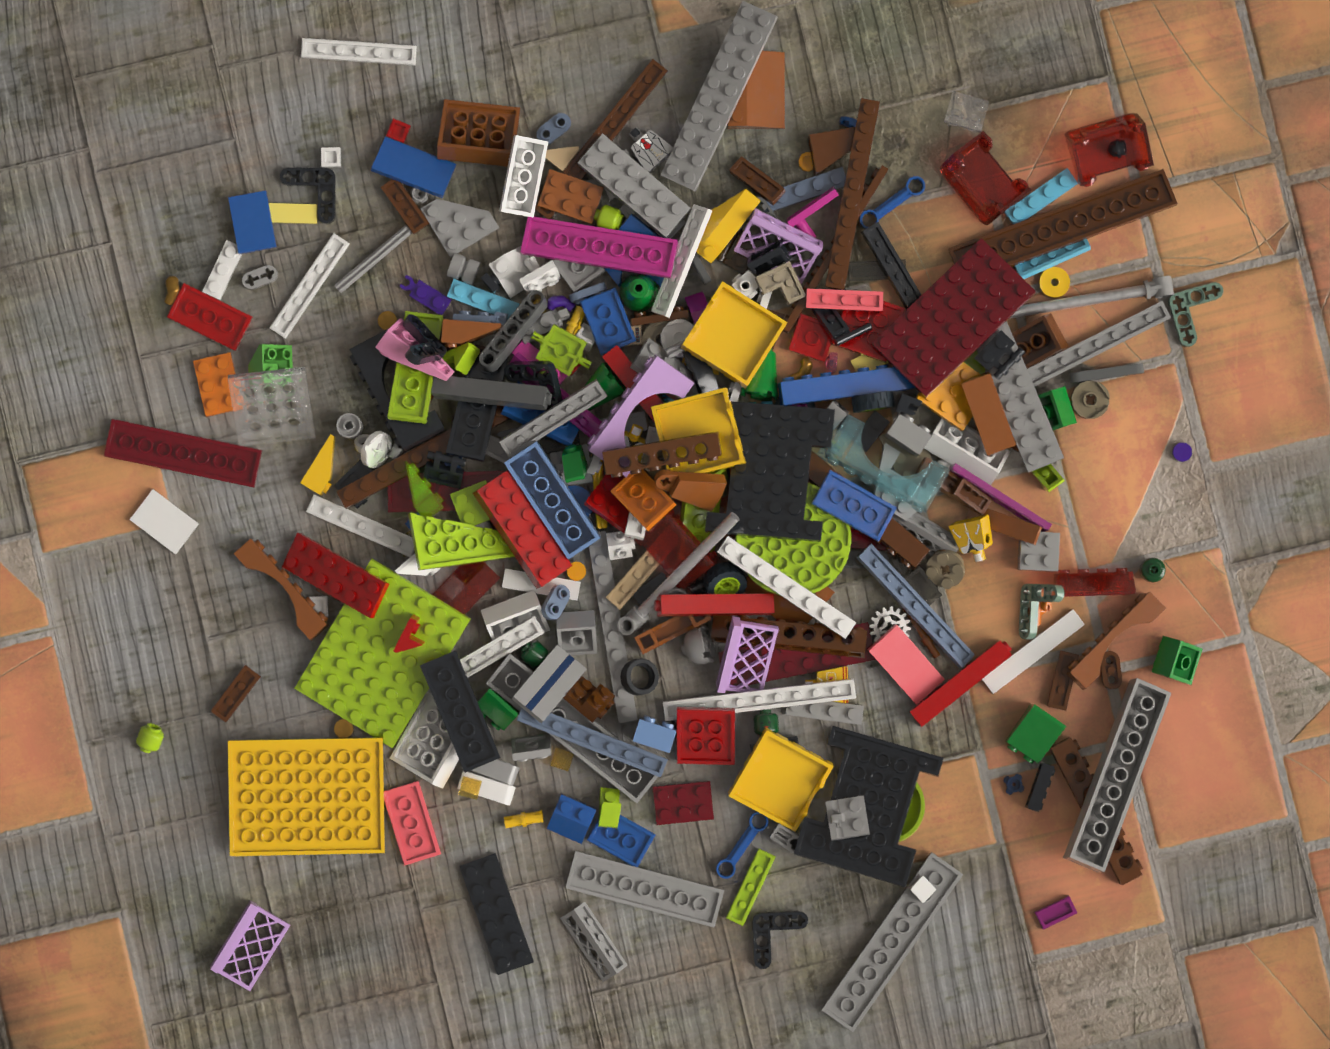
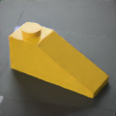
[300,434,336,496]

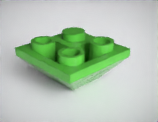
[248,344,293,385]

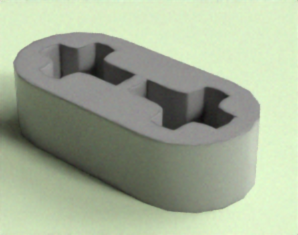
[242,265,278,290]

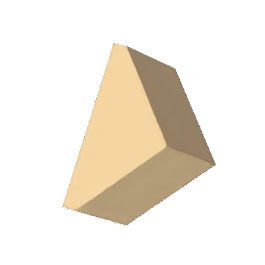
[545,146,579,172]

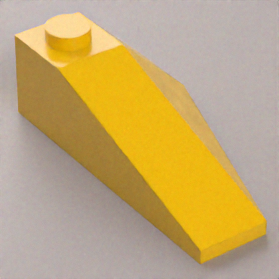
[696,189,761,263]

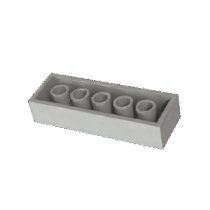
[578,133,691,238]

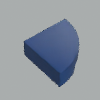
[839,116,857,128]

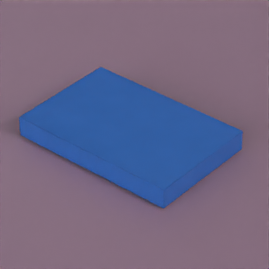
[228,190,277,254]
[580,287,637,355]
[587,815,656,867]

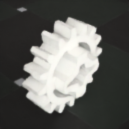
[869,607,911,642]

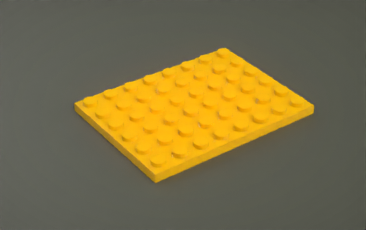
[228,737,385,856]

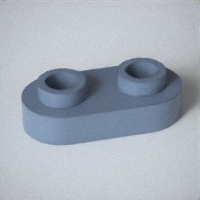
[537,113,571,145]
[569,282,607,305]
[541,585,570,620]

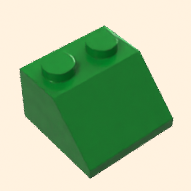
[1038,387,1077,431]
[1152,636,1203,685]
[478,688,519,731]

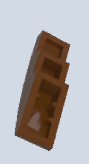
[915,457,993,515]

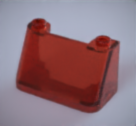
[1065,113,1154,187]
[940,131,1031,225]
[634,507,720,589]

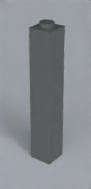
[431,376,552,411]

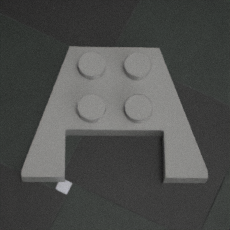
[873,443,940,522]

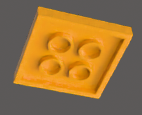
[916,362,980,431]

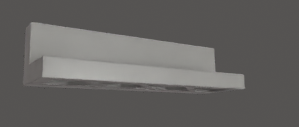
[892,512,959,556]
[560,902,627,982]

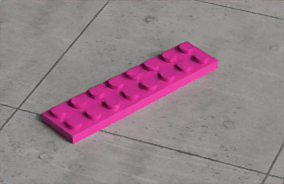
[520,217,678,279]

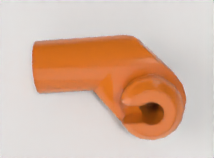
[1038,602,1052,625]

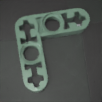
[1168,282,1223,347]
[1019,584,1064,640]

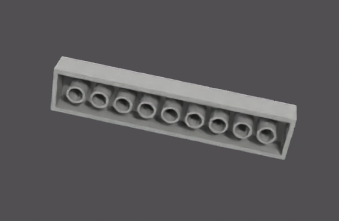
[486,653,658,803]
[1063,678,1171,873]

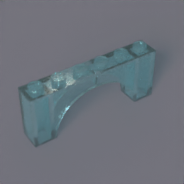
[825,414,950,513]

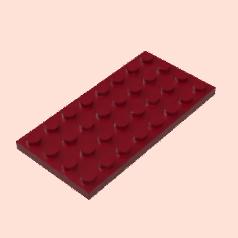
[872,238,1036,398]

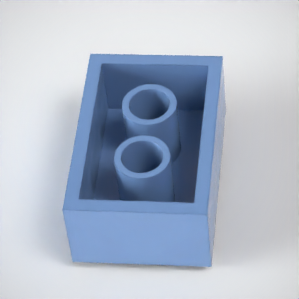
[633,715,677,753]

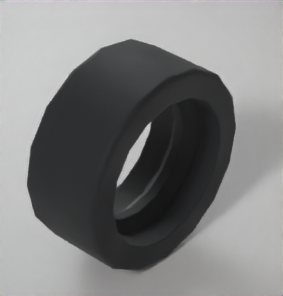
[620,658,659,696]

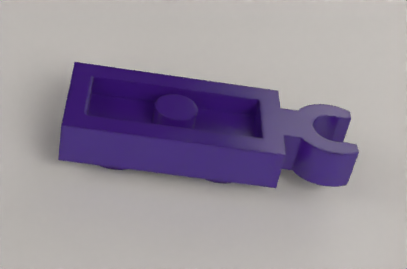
[400,275,452,315]

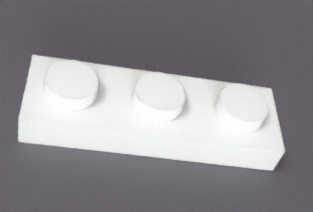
[202,240,242,300]

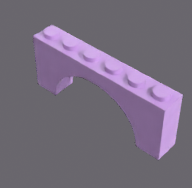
[587,354,694,477]

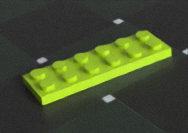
[388,311,444,424]

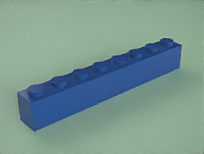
[778,365,916,406]

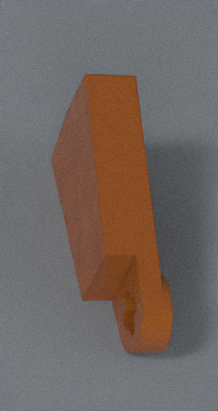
[654,470,727,512]

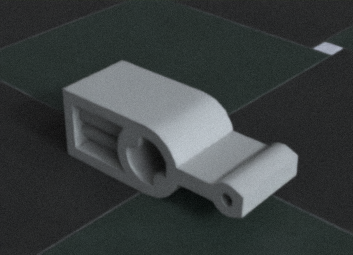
[769,823,799,853]

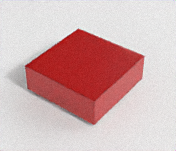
[386,118,411,144]

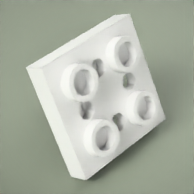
[519,256,561,295]

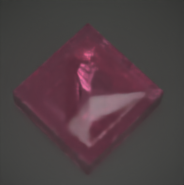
[825,352,838,373]

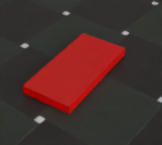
[167,283,253,351]

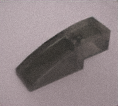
[889,555,942,606]

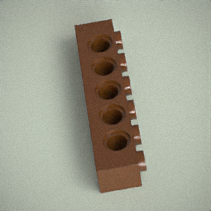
[602,431,722,478]

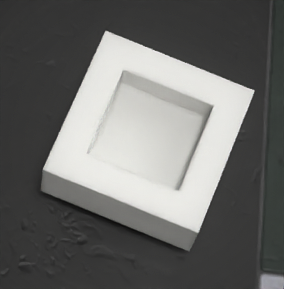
[321,147,341,168]

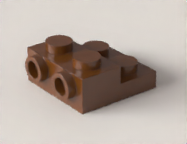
[563,676,615,723]

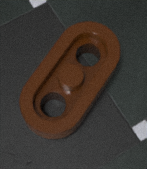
[1100,651,1122,689]

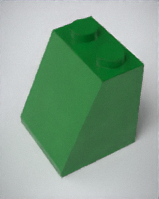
[1005,703,1066,764]

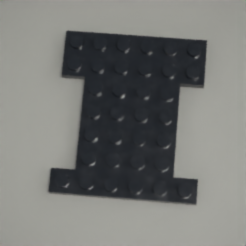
[705,401,835,542]
[794,726,944,888]

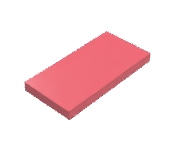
[867,624,945,705]
[384,780,441,866]

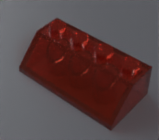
[432,562,501,615]
[1054,568,1136,597]

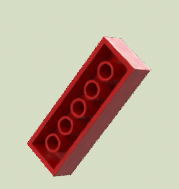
[473,470,572,589]

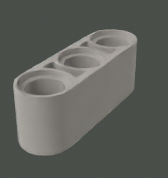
[461,759,520,786]

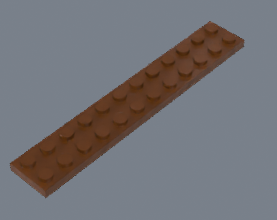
[948,169,1178,267]

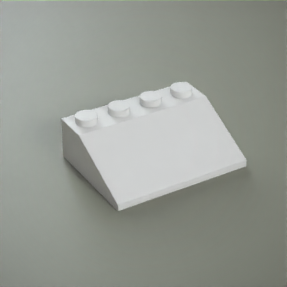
[390,691,459,788]

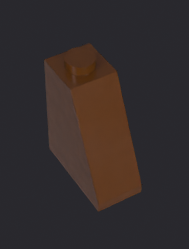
[808,127,855,175]

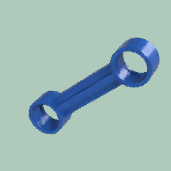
[859,176,925,229]
[716,812,769,879]

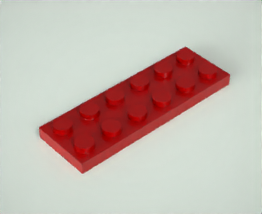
[282,533,389,618]

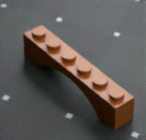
[234,538,329,640]
[1066,592,1166,690]

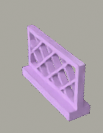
[734,208,823,284]
[716,616,779,693]
[210,900,290,991]

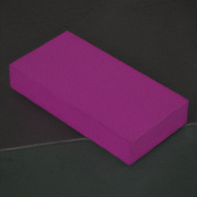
[1034,895,1077,930]

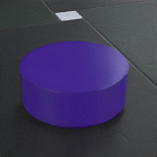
[1172,442,1192,462]

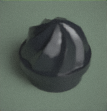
[1108,139,1127,158]

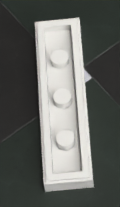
[502,568,581,601]

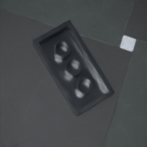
[1025,762,1055,812]

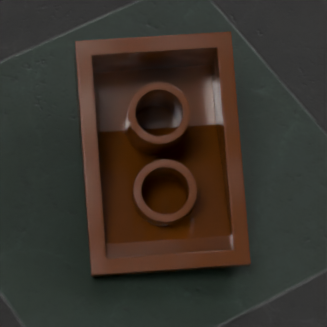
[1012,313,1069,369]

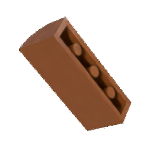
[961,372,1016,456]

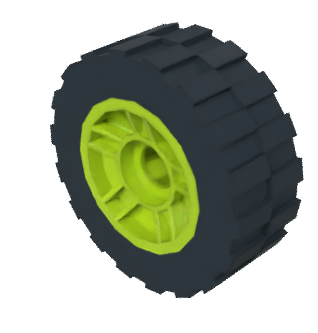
[851,391,895,413]
[703,562,747,594]

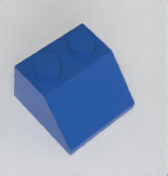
[546,793,597,844]

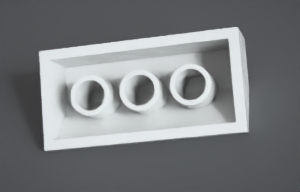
[499,135,548,217]
[924,418,1010,485]

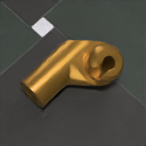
[164,276,179,305]
[790,357,813,380]

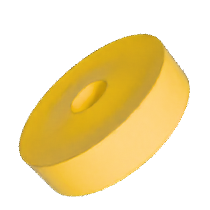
[1039,267,1070,298]

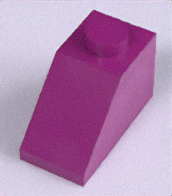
[685,291,708,325]

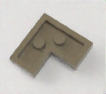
[755,261,806,305]

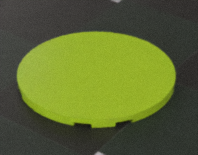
[735,483,851,596]

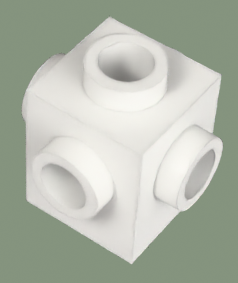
[731,270,758,299]
[606,531,635,560]

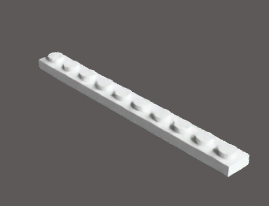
[663,678,856,721]

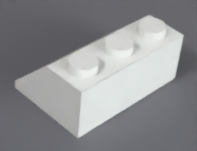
[481,590,550,641]

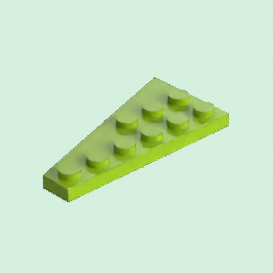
[408,513,515,571]

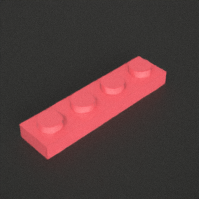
[805,288,883,311]

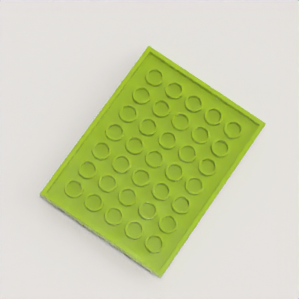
[294,558,471,748]

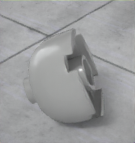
[681,625,716,664]

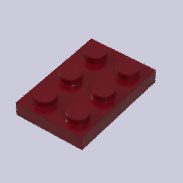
[653,781,714,825]

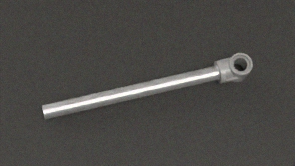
[1009,276,1174,319]
[617,512,740,635]

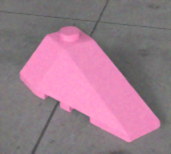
[375,318,454,381]

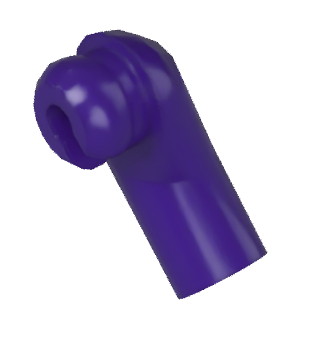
[547,295,576,312]

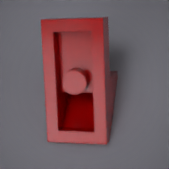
[393,614,425,653]

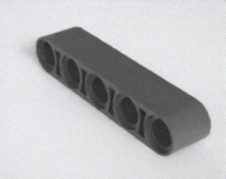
[479,290,548,372]

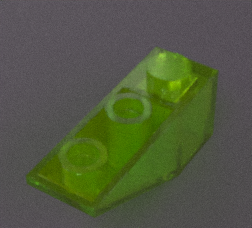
[404,461,444,517]

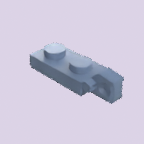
[453,311,508,325]

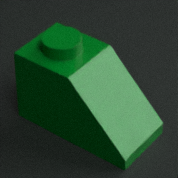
[562,444,588,483]

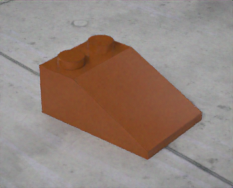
[441,319,502,349]

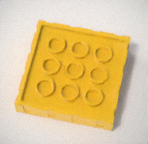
[680,281,788,389]
[651,387,746,473]
[728,727,834,832]

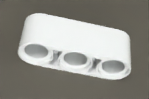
[457,770,516,805]

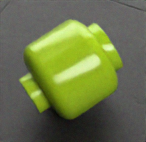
[594,205,624,230]
[136,723,164,753]

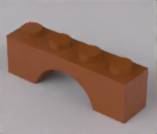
[634,616,711,654]

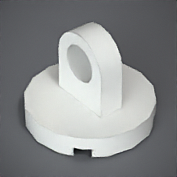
[354,431,392,469]

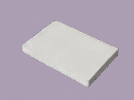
[130,489,199,554]

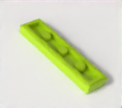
[726,848,776,926]

